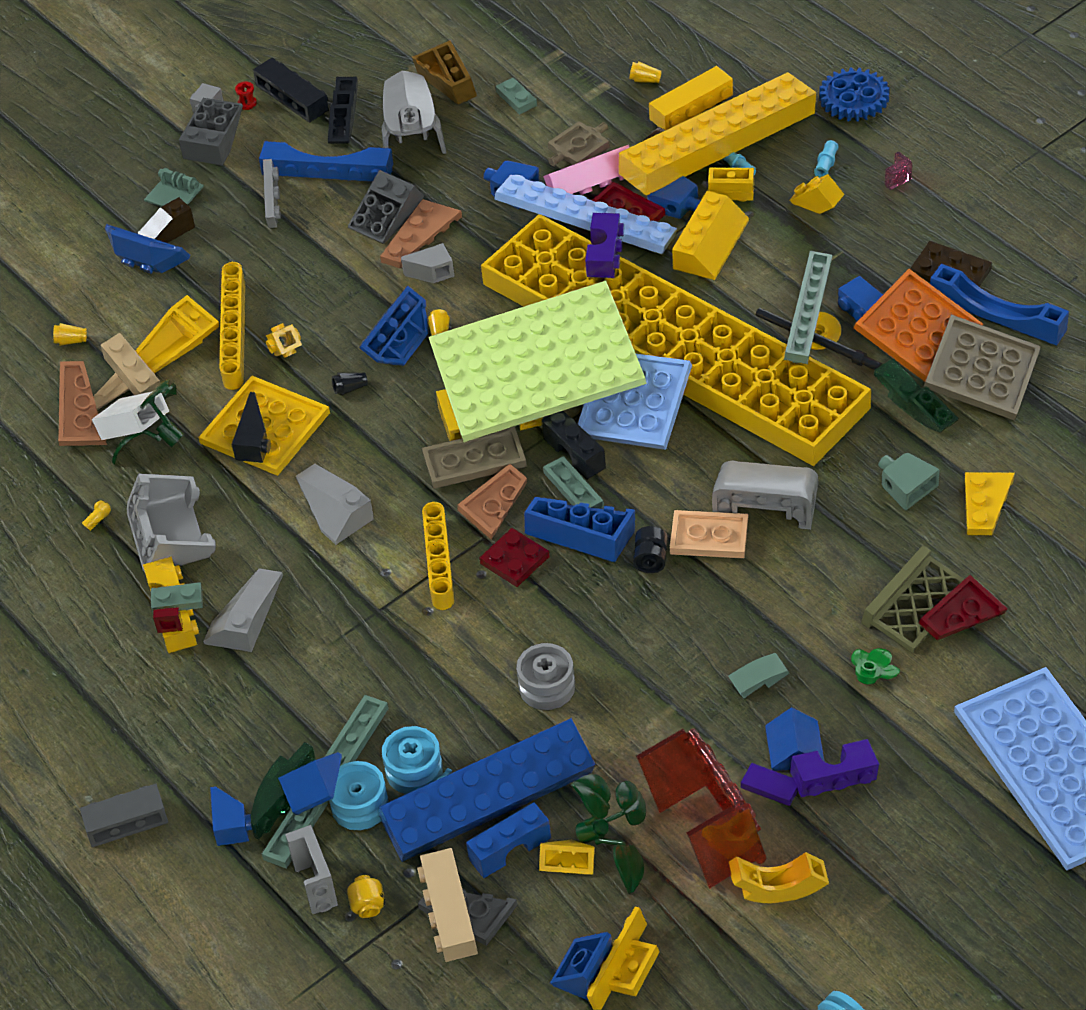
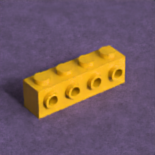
[649,66,733,130]

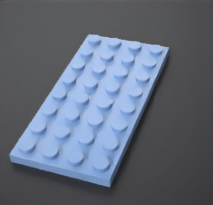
[954,667,1086,871]

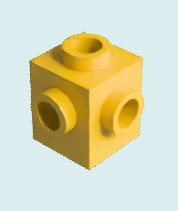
[266,323,302,358]

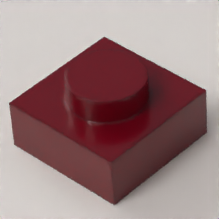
[153,607,183,633]

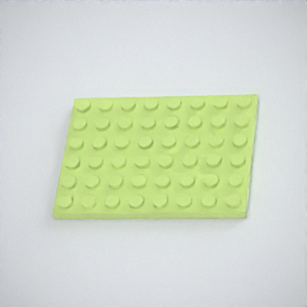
[429,281,647,442]

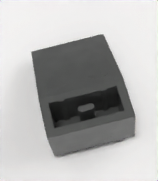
[179,97,243,166]
[348,170,424,244]

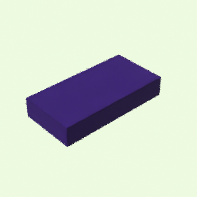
[741,763,798,806]

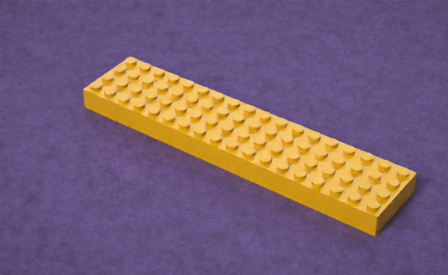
[481,214,871,466]

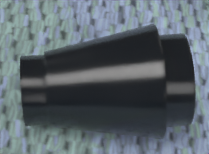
[332,372,368,395]

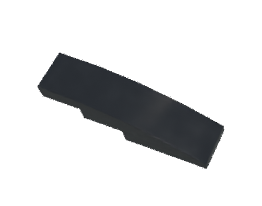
[328,76,358,144]

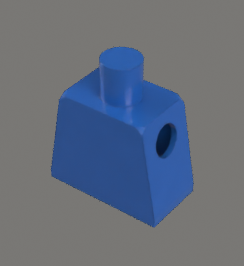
[484,161,540,209]
[647,176,701,219]

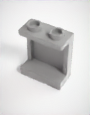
[285,825,338,914]

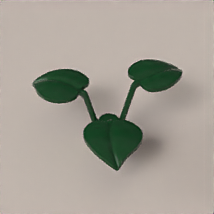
[112,379,184,465]
[571,774,646,894]

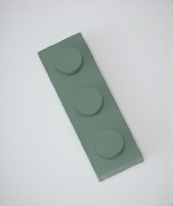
[543,456,604,509]

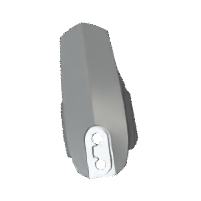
[381,71,446,154]

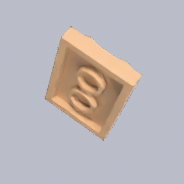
[670,510,748,558]

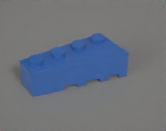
[524,497,635,562]

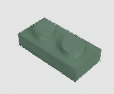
[496,78,537,115]
[151,582,203,613]

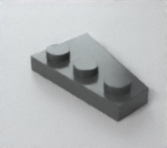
[418,889,517,946]

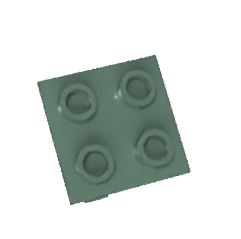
[144,168,204,207]

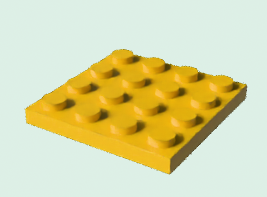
[198,376,330,476]

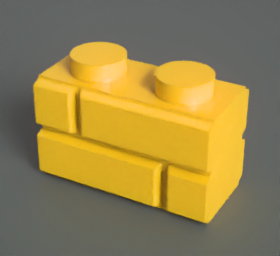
[708,167,754,202]

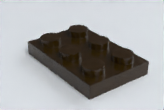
[910,241,992,287]

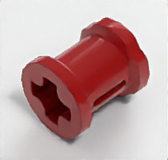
[235,81,257,110]

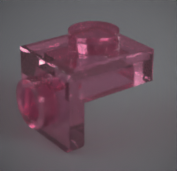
[885,151,912,190]

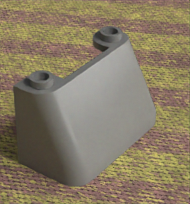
[712,461,818,530]
[127,474,216,572]

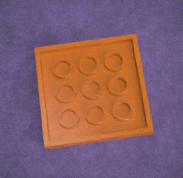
[854,269,983,382]

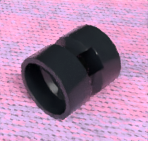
[633,526,668,573]

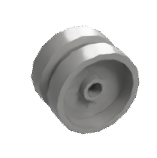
[516,643,575,710]

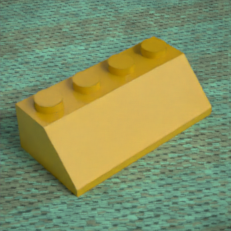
[672,191,749,280]

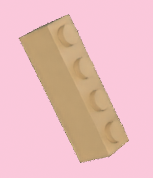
[417,848,478,962]

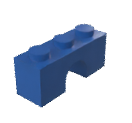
[466,802,551,878]

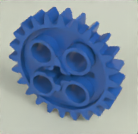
[819,67,889,121]

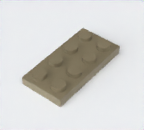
[422,426,527,489]

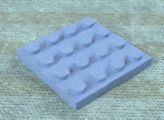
[578,354,692,450]

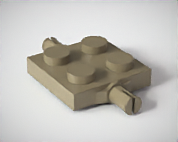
[548,121,609,166]

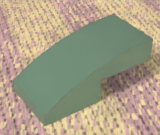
[728,653,789,698]

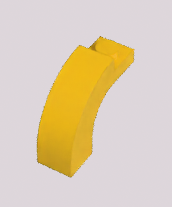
[729,852,829,903]

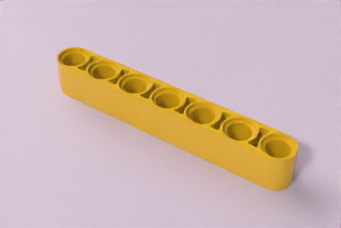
[219,262,245,390]

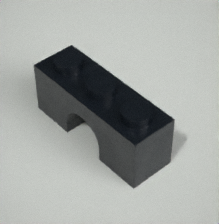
[542,411,606,480]

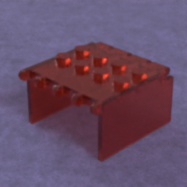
[636,728,767,889]

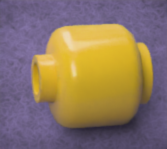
[347,875,385,918]

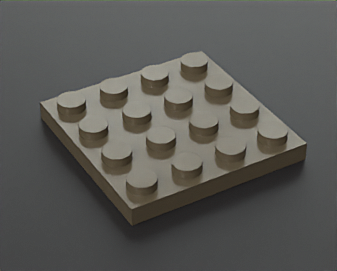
[923,315,1041,420]

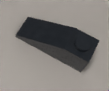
[232,392,271,463]

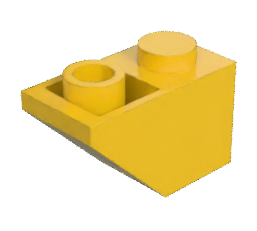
[789,174,844,214]

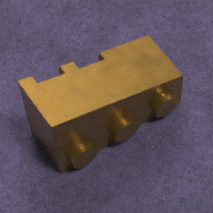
[412,40,477,105]

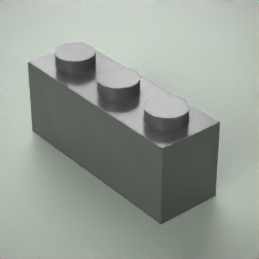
[80,784,169,847]

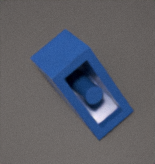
[210,787,253,846]

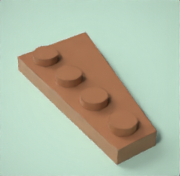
[380,199,462,269]
[58,361,107,446]

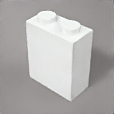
[92,392,169,440]

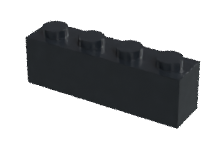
[253,57,329,123]

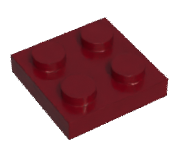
[479,528,550,587]

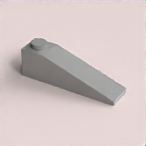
[296,464,374,545]
[204,569,283,652]

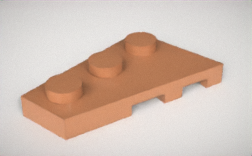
[457,464,527,540]

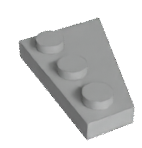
[263,159,281,228]

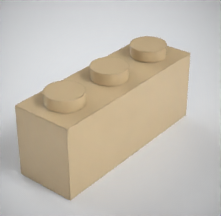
[101,333,160,395]

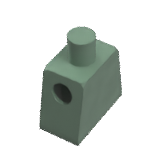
[878,453,939,510]

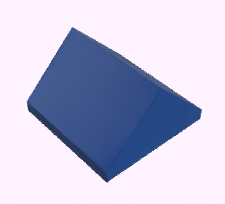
[765,707,824,771]
[279,752,342,815]
[550,932,612,1000]

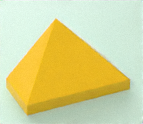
[539,840,595,875]

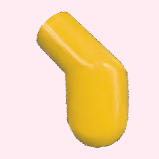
[82,500,111,531]

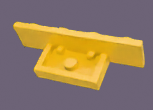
[586,907,659,1010]

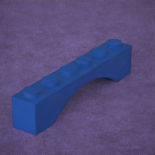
[259,141,393,181]
[930,264,1069,346]

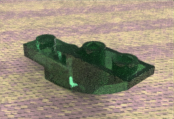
[874,358,959,433]
[251,742,316,840]

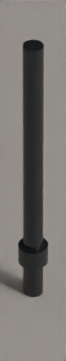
[756,308,882,372]

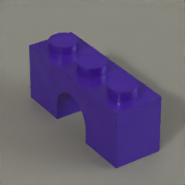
[585,213,624,278]
[790,739,879,797]

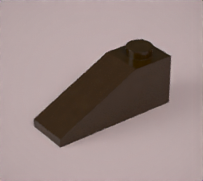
[137,197,195,243]

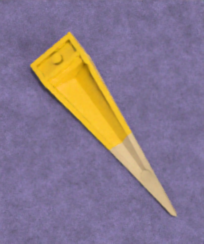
[94,295,219,410]

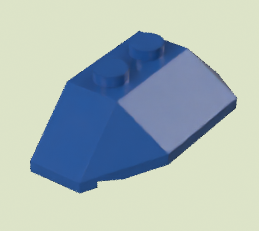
[105,224,190,274]
[359,286,428,366]

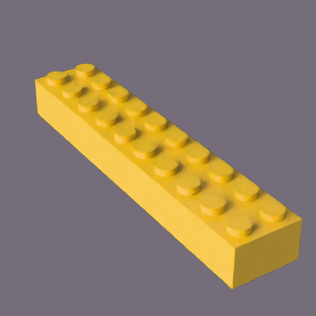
[619,72,816,196]

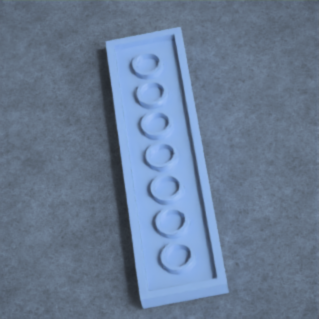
[494,174,677,254]

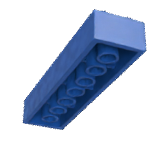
[378,718,596,862]

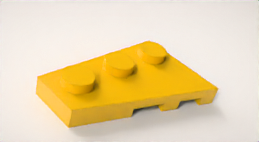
[965,472,1015,535]

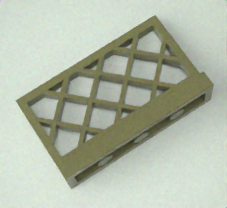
[861,546,964,653]

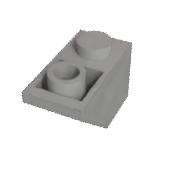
[401,243,454,283]

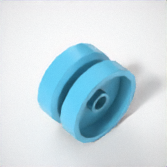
[382,726,443,794]
[329,761,389,830]

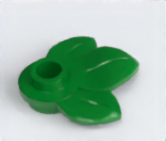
[851,648,900,684]

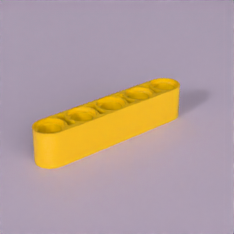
[422,502,454,610]

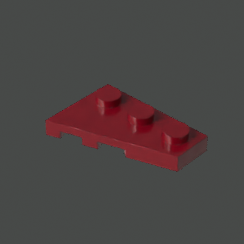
[919,575,1008,640]

